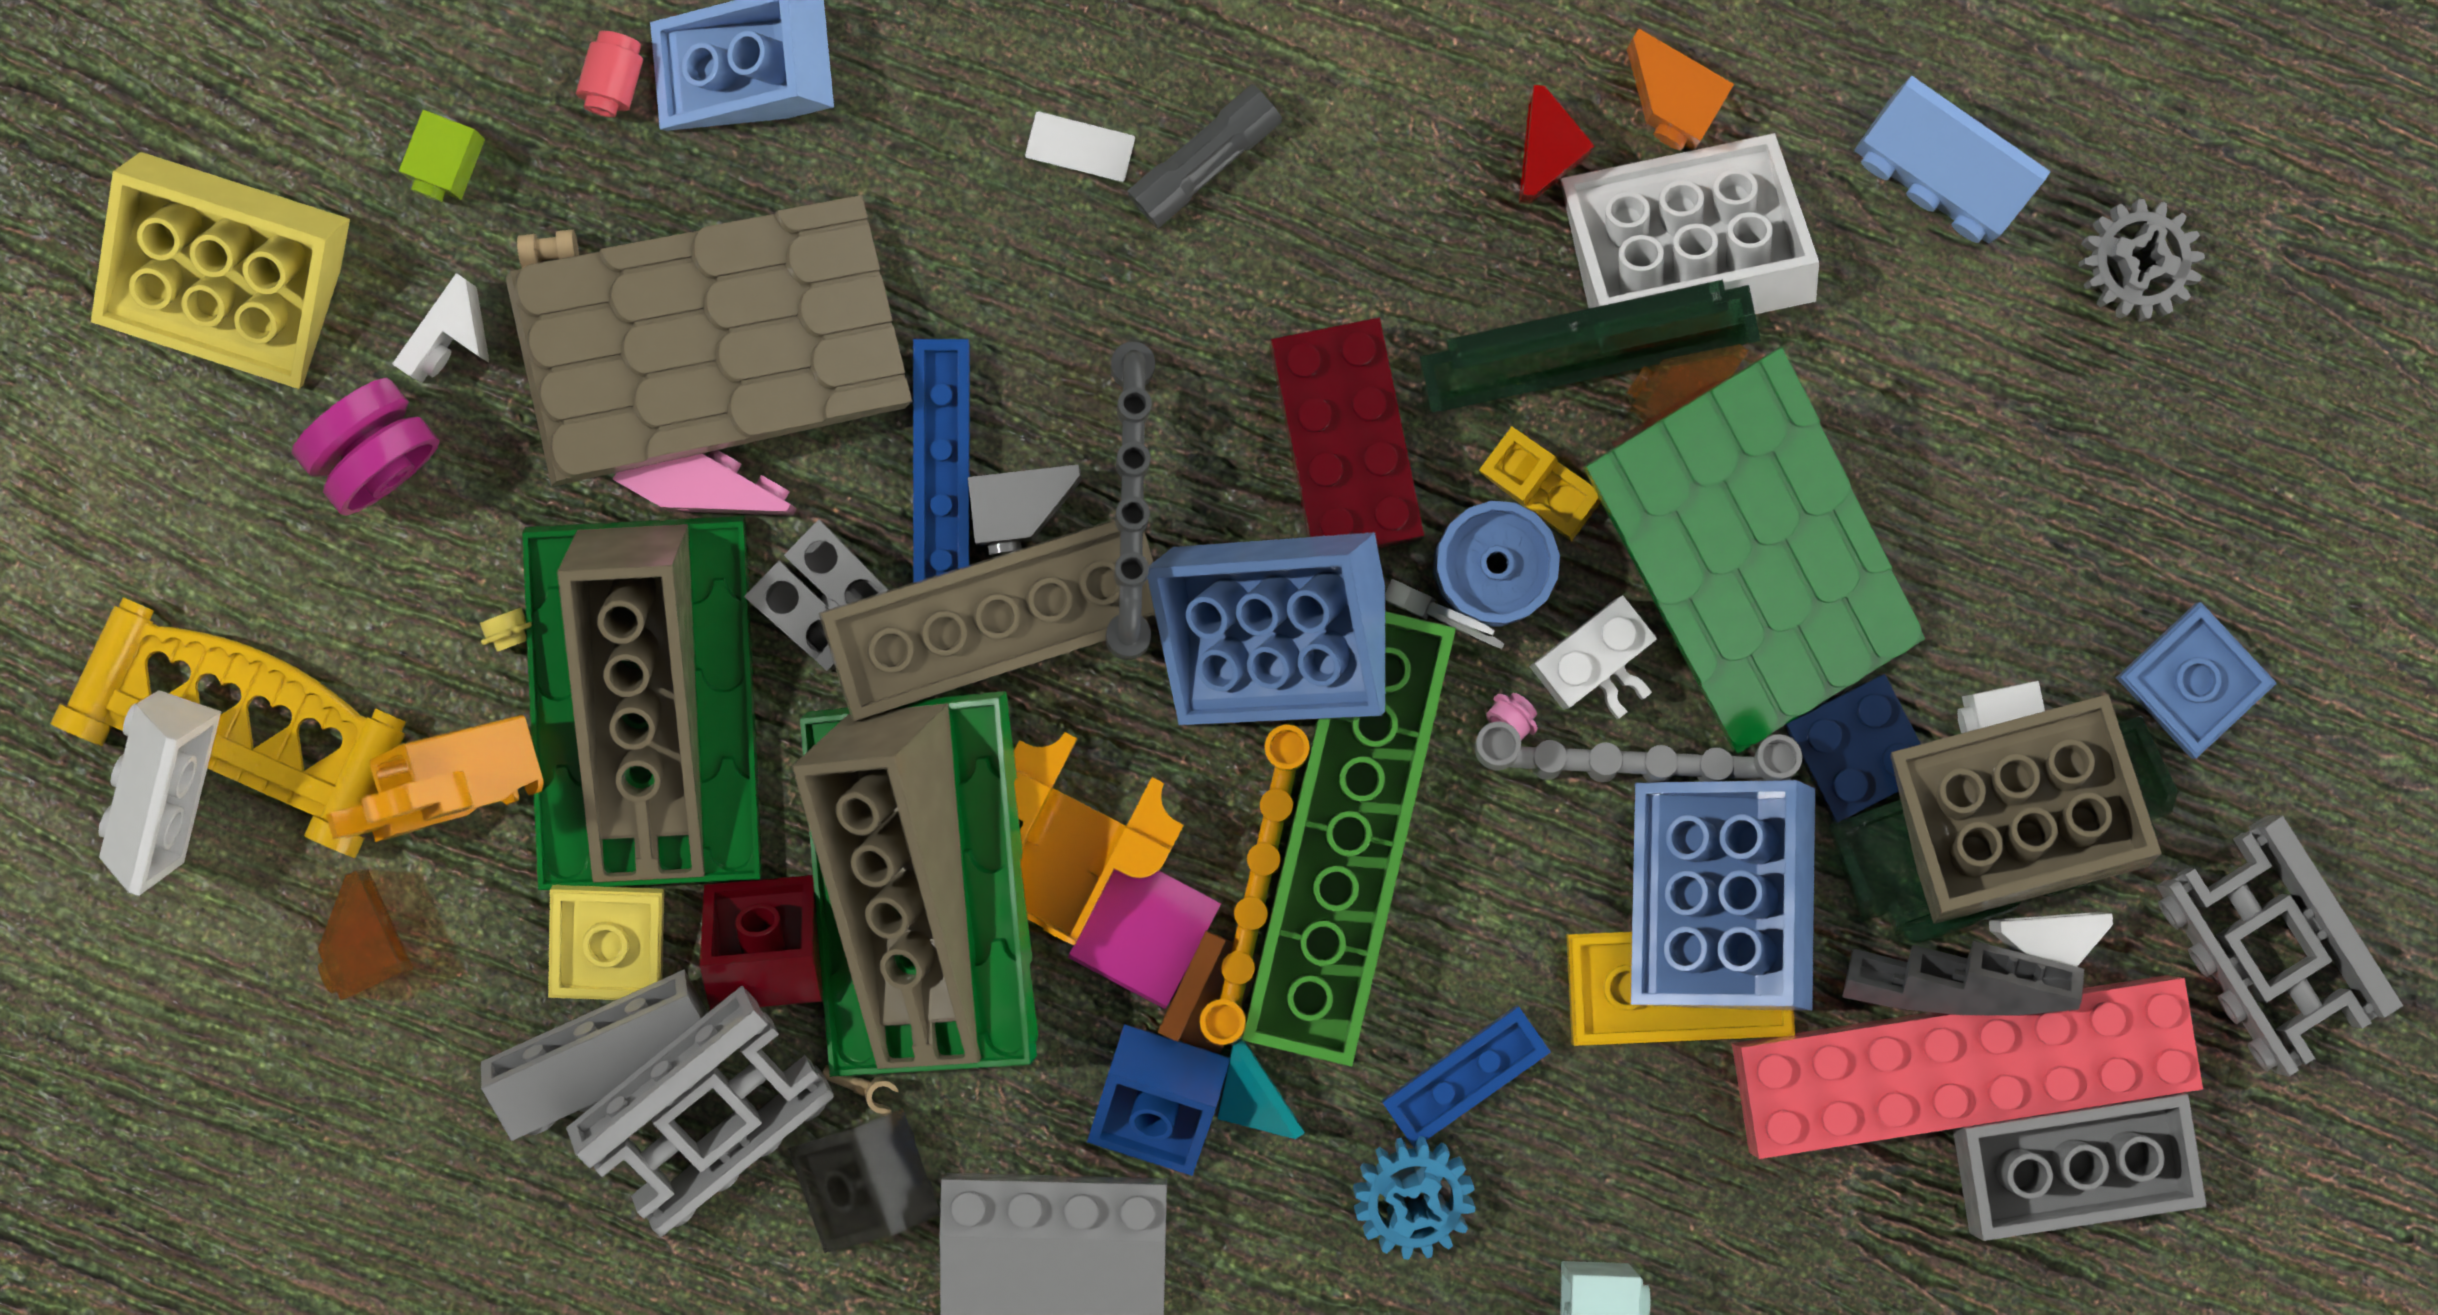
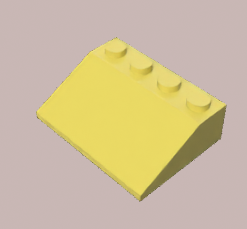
[91,152,350,389]

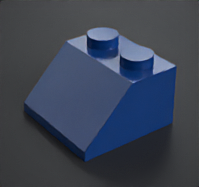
[1087,1024,1230,1176]

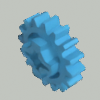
[1353,1136,1476,1260]

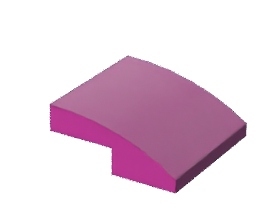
[1067,869,1221,1009]

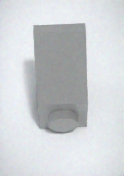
[968,464,1082,555]

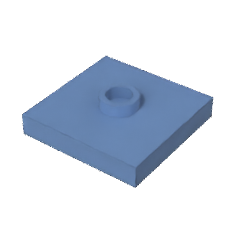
[2116,602,2277,759]

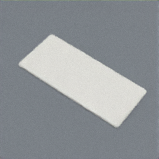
[1025,112,1135,182]

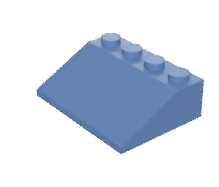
[1147,532,1385,725]
[1631,780,1815,1011]

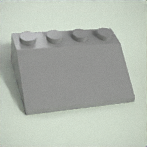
[940,1173,1167,1315]

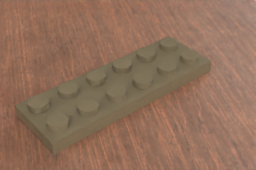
[819,519,1157,721]

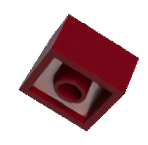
[700,875,822,1011]

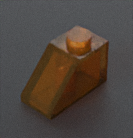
[1626,344,1749,422]
[318,869,414,1001]

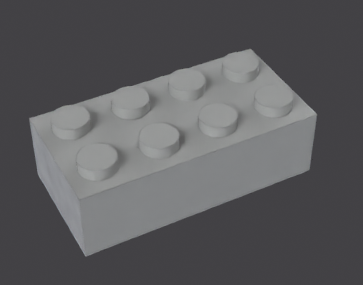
[1953,1093,2207,1241]

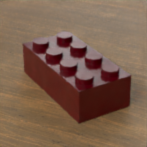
[1270,317,1424,549]

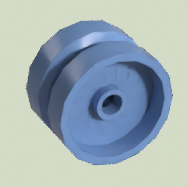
[1432,501,1560,627]

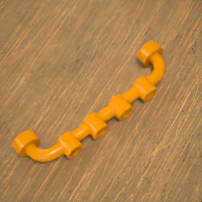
[1200,725,1310,1045]

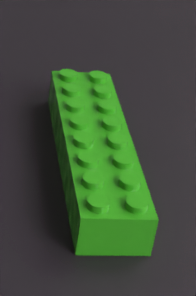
[1242,611,1456,1067]

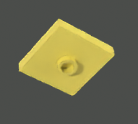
[548,885,664,1000]

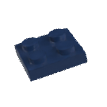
[1784,674,1921,823]

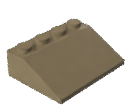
[1890,694,2162,924]

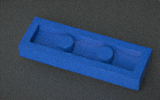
[1381,1005,1551,1148]

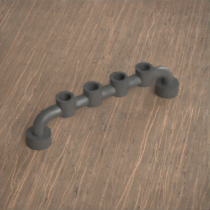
[1106,342,1155,660]

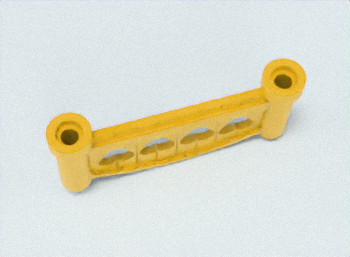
[50,597,406,858]

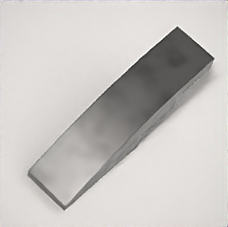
[1842,941,2084,1015]

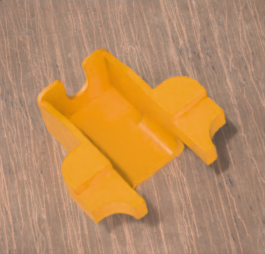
[326,715,543,842]
[1014,732,1184,945]

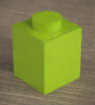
[399,110,485,202]

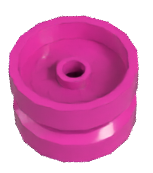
[292,378,440,516]

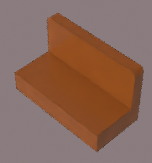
[1158,930,1261,1055]

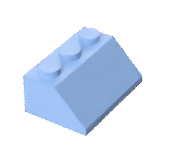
[1854,76,2051,244]

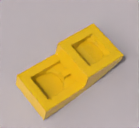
[1479,426,1601,541]

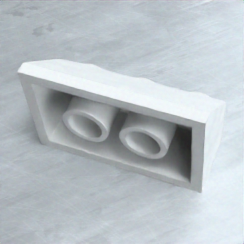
[98,690,221,896]

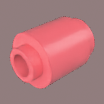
[576,31,643,118]

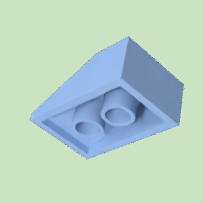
[650,0,834,131]

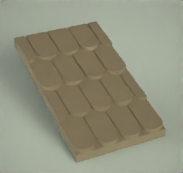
[505,195,912,487]

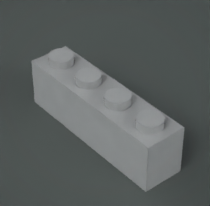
[481,969,708,1141]

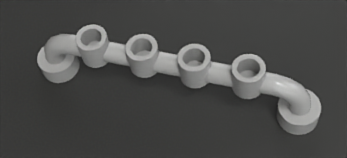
[1475,722,1802,783]

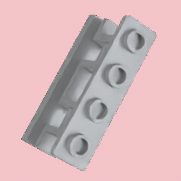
[2157,815,2403,1077]
[566,986,834,1237]

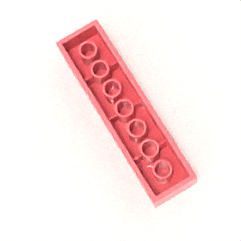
[1732,975,2203,1159]

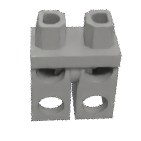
[744,519,889,672]

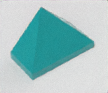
[1218,1036,1305,1139]

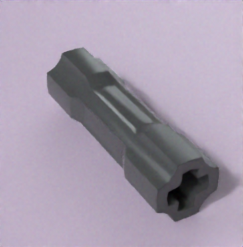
[1127,84,1282,229]

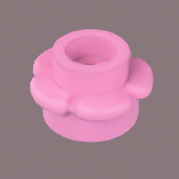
[1486,693,1538,741]

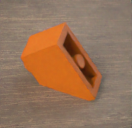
[1627,28,1734,150]

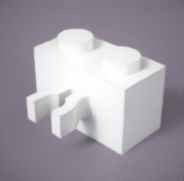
[1529,595,1657,719]

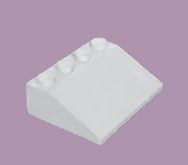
[1561,133,1819,347]

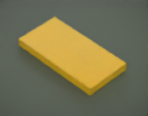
[1566,931,1795,1046]

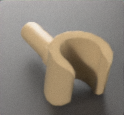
[822,1065,898,1114]

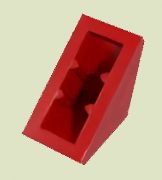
[1519,85,1595,204]

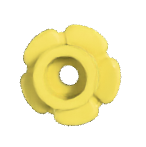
[480,607,532,652]

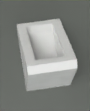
[1989,912,2113,967]

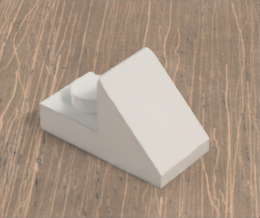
[392,273,489,383]

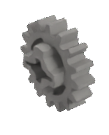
[2079,199,2205,322]

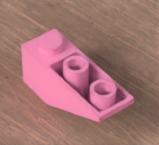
[613,450,797,516]

